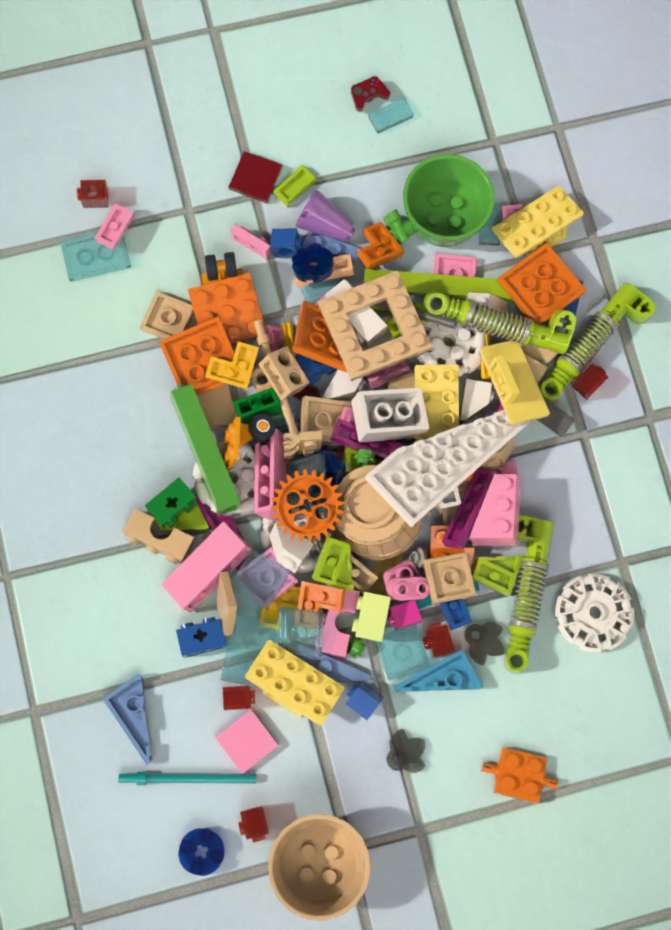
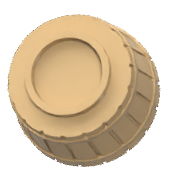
[332,465,424,561]
[268,814,371,921]

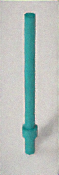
[118,771,256,785]

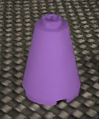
[295,189,356,242]

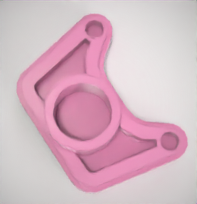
[383,561,422,600]

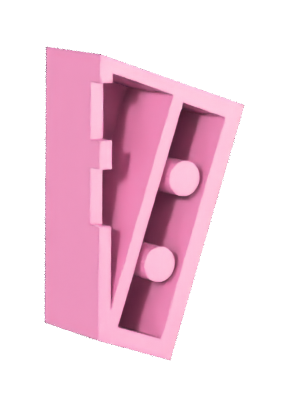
[469,474,521,546]

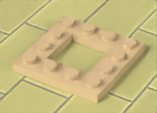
[318,270,432,381]

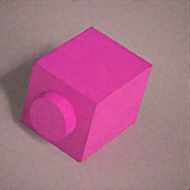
[387,600,422,631]

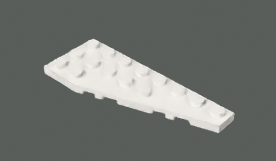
[365,410,532,528]

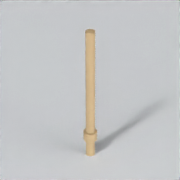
[254,320,299,434]

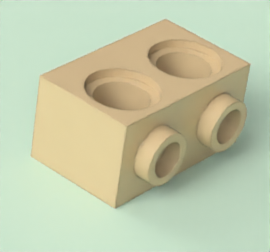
[259,346,310,401]

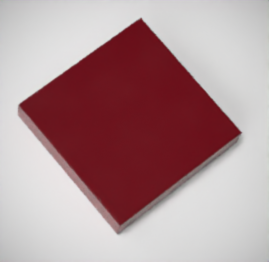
[228,151,282,204]

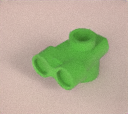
[383,209,414,245]

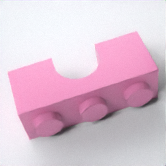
[315,586,360,659]

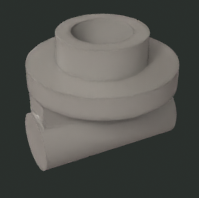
[409,547,429,570]

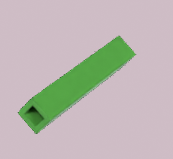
[170,384,241,516]

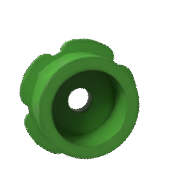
[354,449,376,467]
[347,637,365,659]

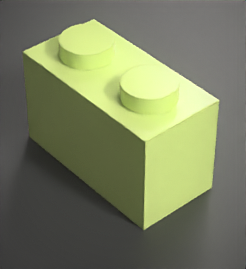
[352,592,391,642]

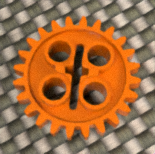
[271,469,344,542]

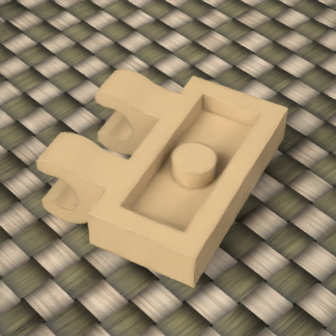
[283,431,322,459]

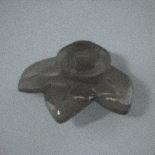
[464,622,505,666]
[386,729,426,773]

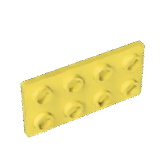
[492,186,584,258]
[479,340,550,425]
[415,365,459,442]
[245,640,344,726]

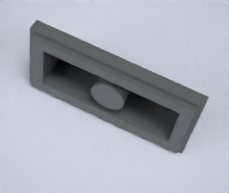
[536,397,575,437]

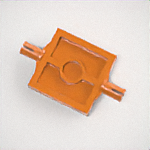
[481,747,559,804]

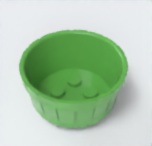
[403,154,495,247]

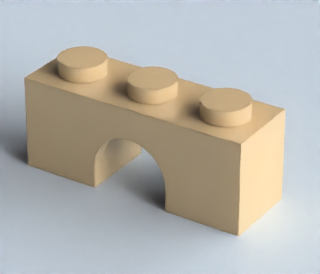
[122,509,195,565]

